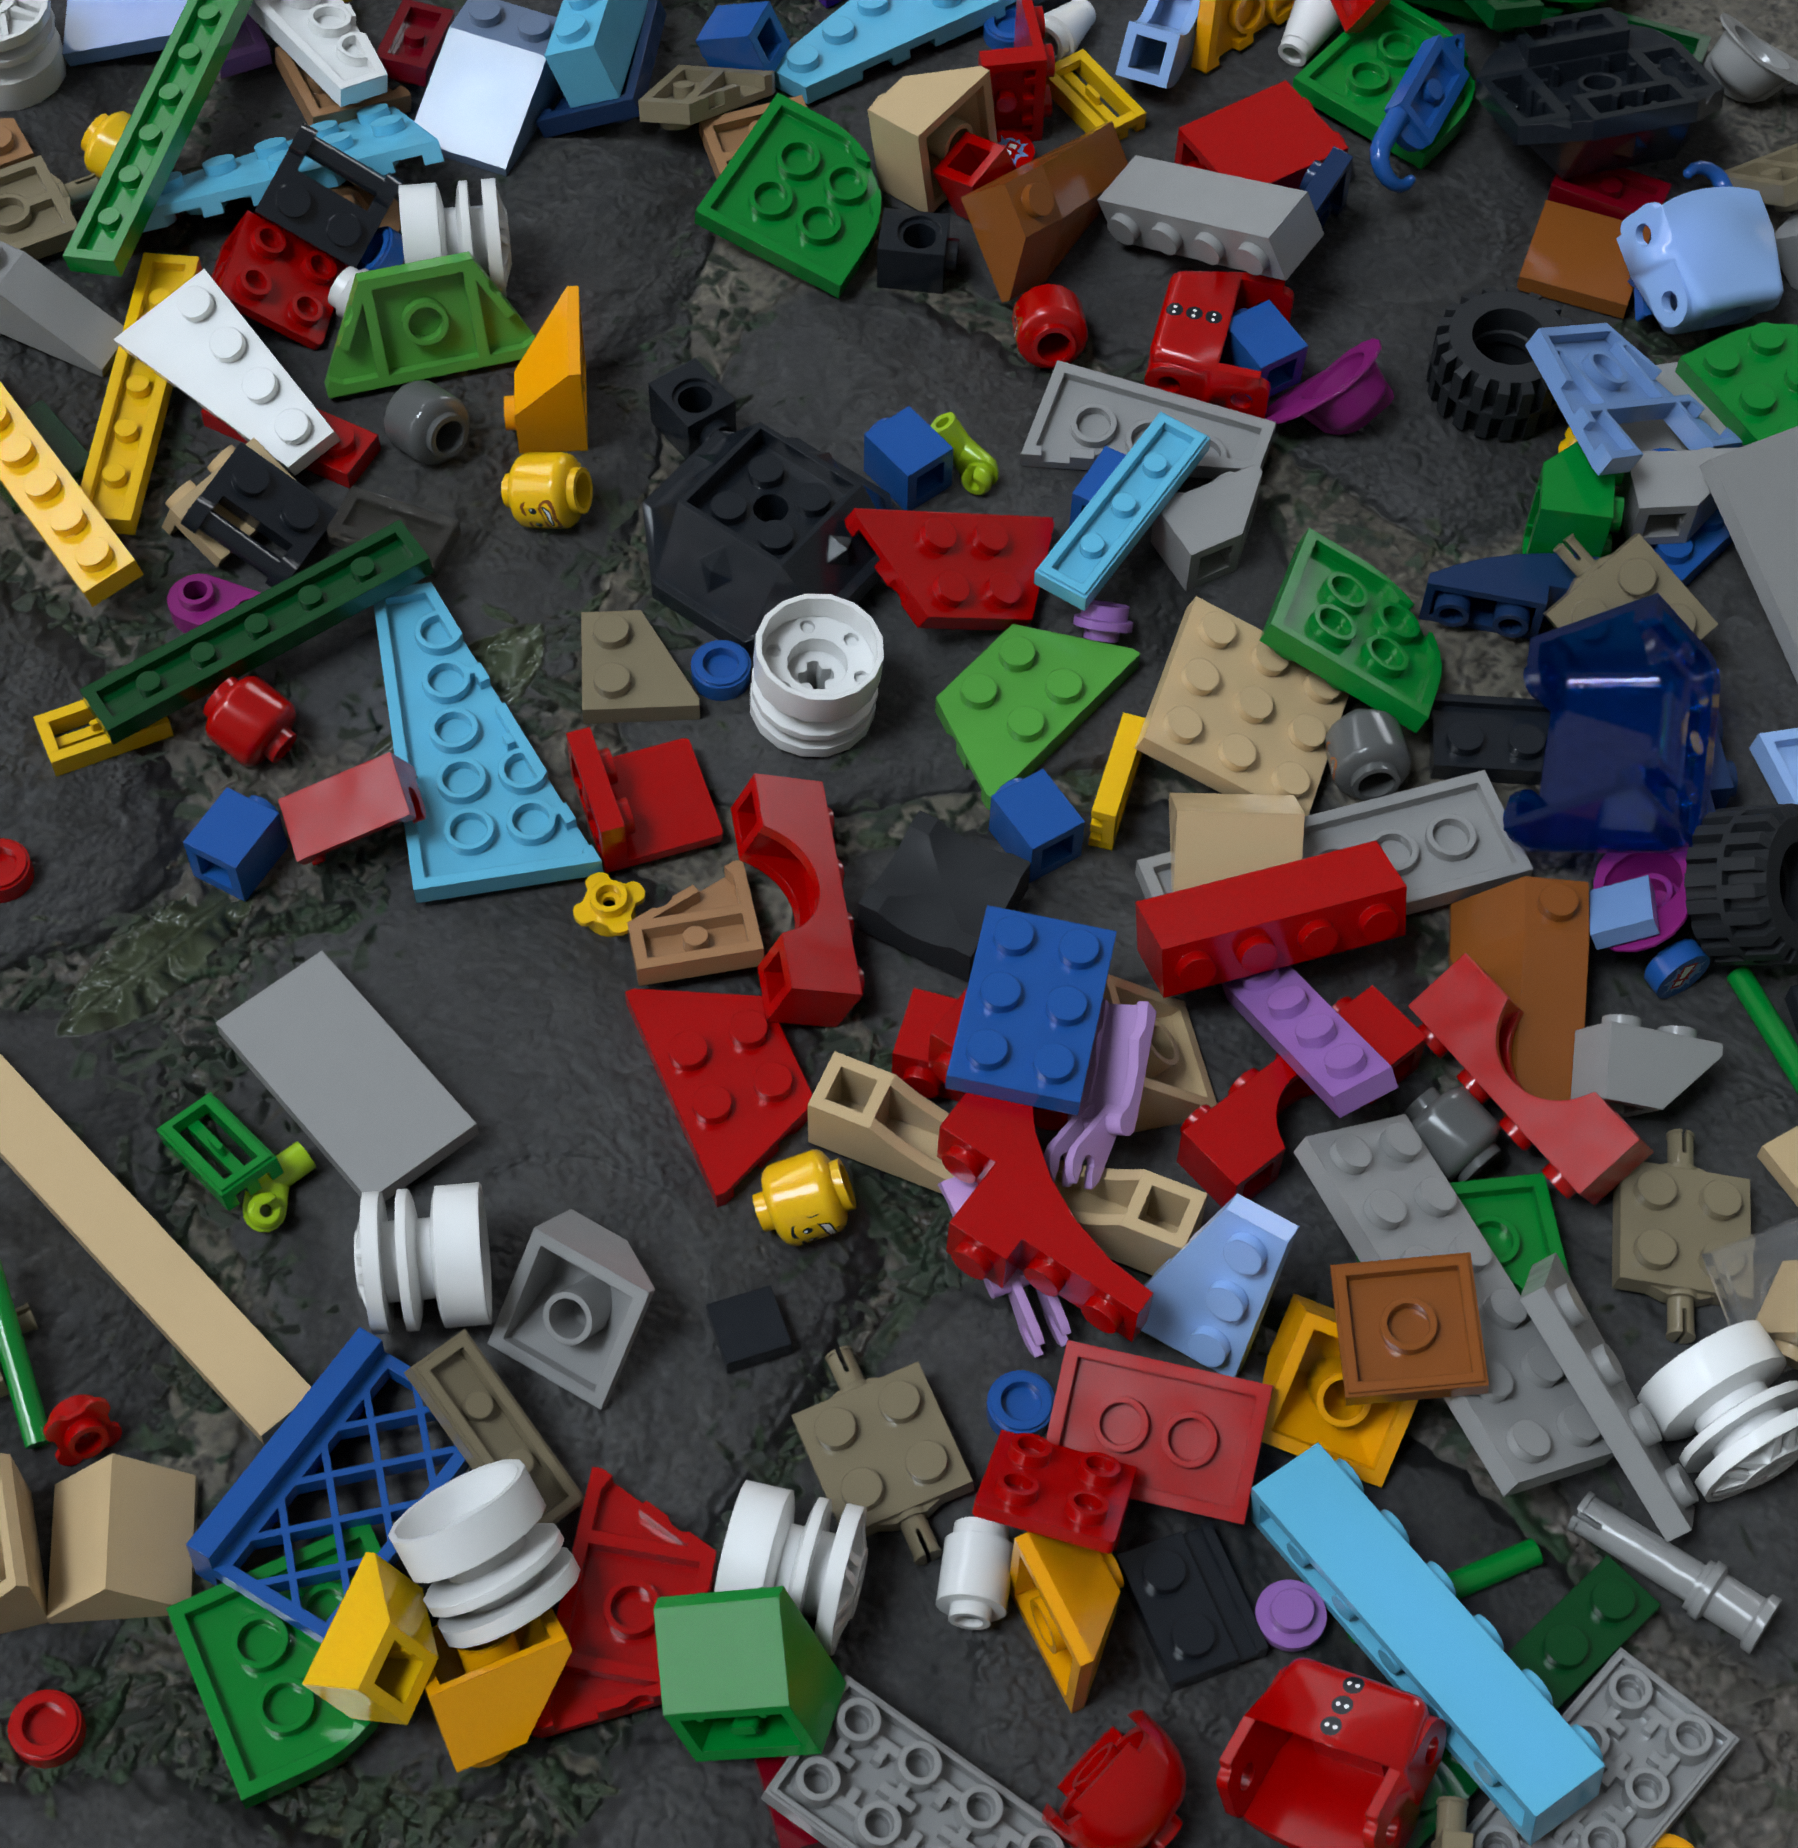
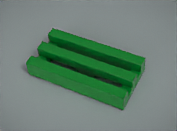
[156,1092,284,1211]

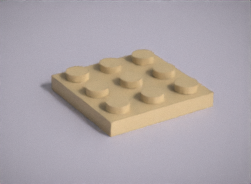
[1135,596,1349,816]

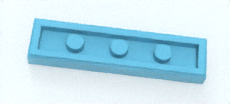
[1034,411,1211,611]

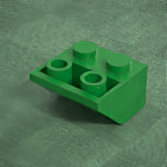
[1521,441,1624,558]
[653,1586,847,1762]

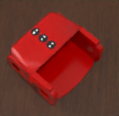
[1144,271,1294,419]
[1216,1657,1447,1848]

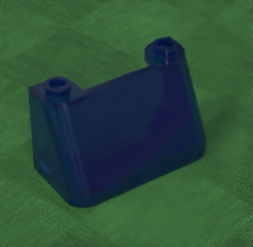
[1503,593,1720,854]

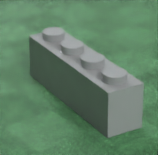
[1097,155,1324,281]

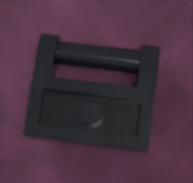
[255,122,403,268]
[180,442,339,587]

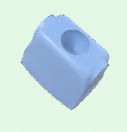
[1616,187,1784,335]

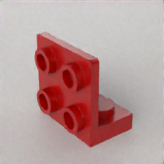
[978,0,1055,142]
[211,210,347,350]
[566,727,723,873]
[972,1429,1137,1554]

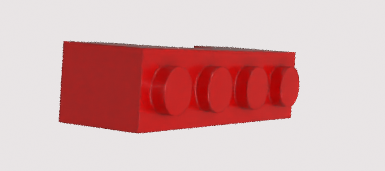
[731,773,864,1027]
[1408,953,1654,1206]
[1176,985,1427,1207]

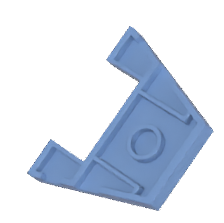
[1525,323,1743,476]

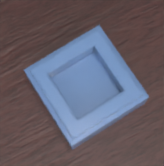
[1589,875,1660,950]

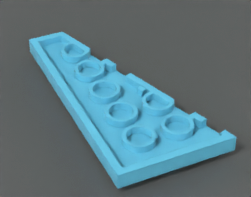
[774,0,1017,104]
[143,103,444,232]
[374,582,603,903]

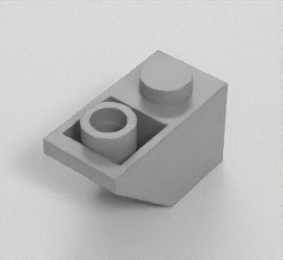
[1615,447,1740,545]
[1150,463,1263,591]
[1571,1014,1723,1117]

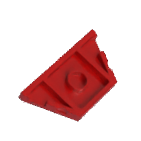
[844,508,1054,630]
[625,988,813,1208]
[531,1466,718,1738]

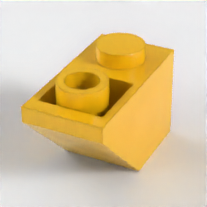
[302,1552,439,1725]

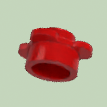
[43,1394,122,1466]

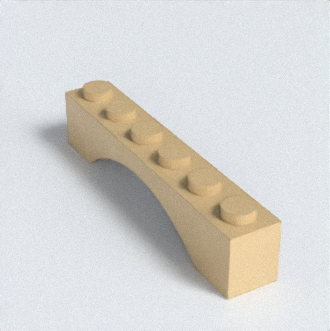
[808,1051,1208,1275]

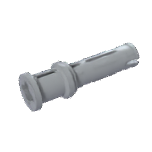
[1567,1491,1782,1654]

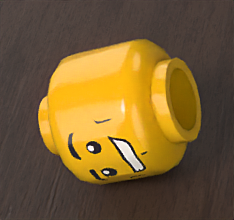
[752,1149,856,1246]

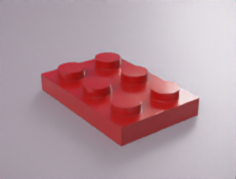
[1046,1340,1274,1525]

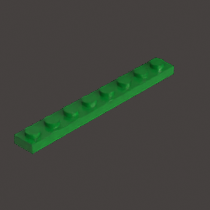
[62,0,253,277]

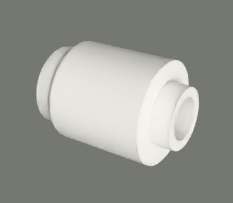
[936,1517,1013,1630]

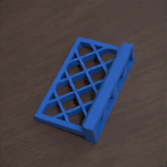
[186,1327,469,1643]

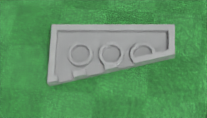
[1021,360,1276,479]
[1520,1252,1699,1542]

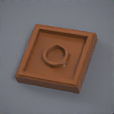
[1516,200,1651,319]
[1330,1252,1489,1406]

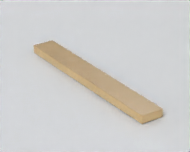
[0,1054,311,1446]

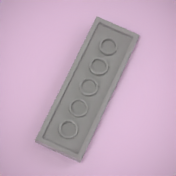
[1135,770,1533,915]
[1294,1114,1614,1497]

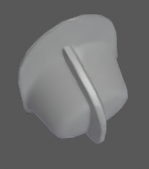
[1702,13,1798,103]

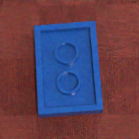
[945,905,1117,1116]

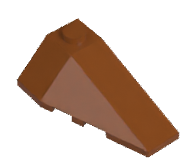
[961,121,1128,303]
[1448,876,1589,1117]

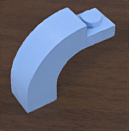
[1115,0,1200,89]

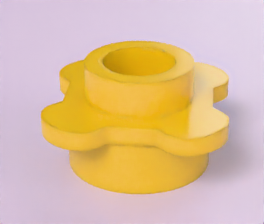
[573,872,645,937]

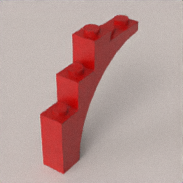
[928,988,1153,1342]

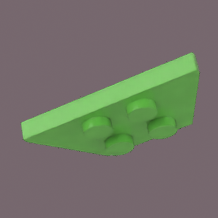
[324,251,536,398]
[935,624,1140,810]

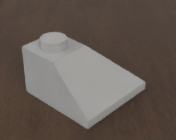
[487,1209,655,1410]

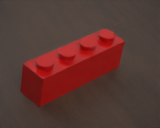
[1135,840,1407,998]

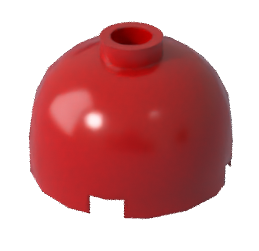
[1042,1709,1186,1848]

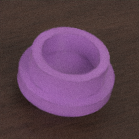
[1073,600,1133,643]
[1254,1579,1327,1652]

